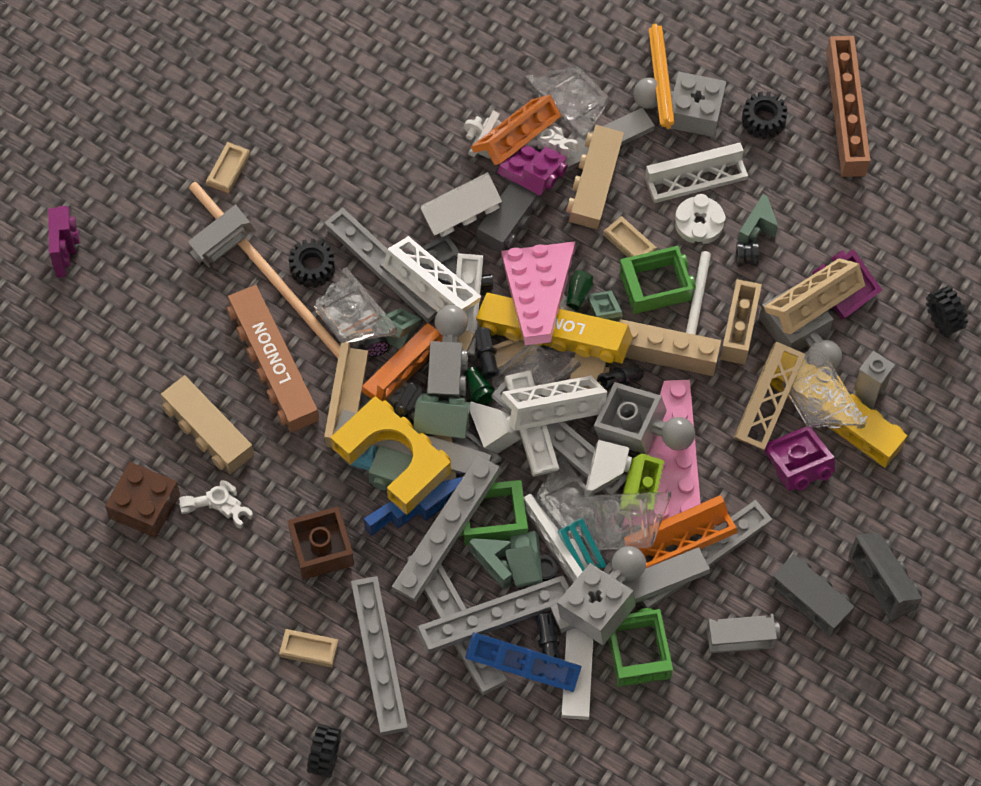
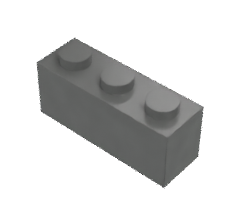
[477,181,544,254]
[770,554,855,637]

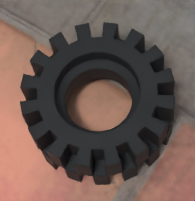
[742,92,788,139]
[289,239,335,288]
[926,286,968,336]
[307,724,342,778]

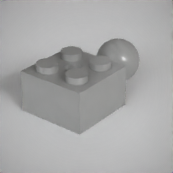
[633,72,726,137]
[759,284,842,373]
[427,305,468,400]
[594,382,695,455]
[557,546,646,645]

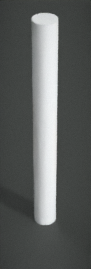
[686,251,711,335]

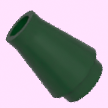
[565,270,594,310]
[464,367,495,405]

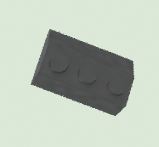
[848,533,922,622]

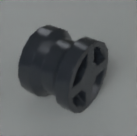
[736,241,759,267]

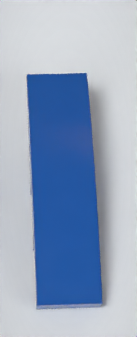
[364,477,463,536]
[465,632,582,692]

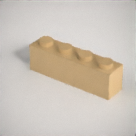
[566,125,624,230]
[620,319,721,376]
[161,375,254,475]

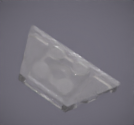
[526,66,608,141]
[314,267,398,343]
[783,341,866,429]
[492,344,581,415]
[534,456,622,539]
[570,491,671,550]

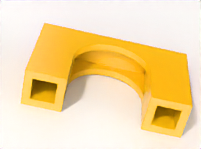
[330,396,451,515]

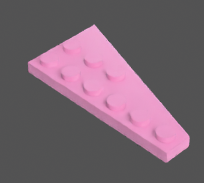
[501,241,576,345]
[623,380,701,529]

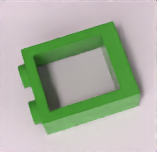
[619,246,696,314]
[459,480,528,545]
[608,608,673,687]

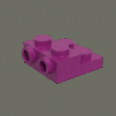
[498,145,568,196]
[48,206,80,277]
[812,249,882,320]
[764,425,835,491]

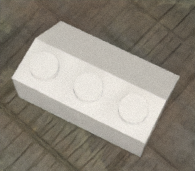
[421,172,502,237]

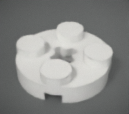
[675,194,726,244]

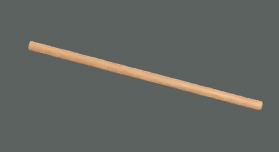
[189,182,340,358]

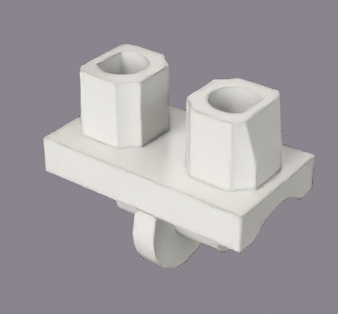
[463,110,502,158]

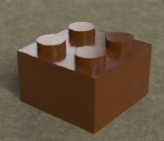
[105,462,180,538]
[287,506,354,580]

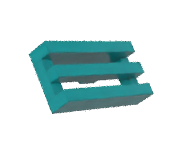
[557,518,607,571]

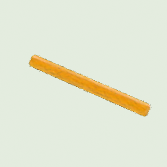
[649,24,675,129]

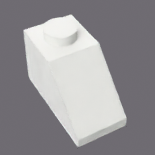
[470,402,521,453]
[584,440,632,497]

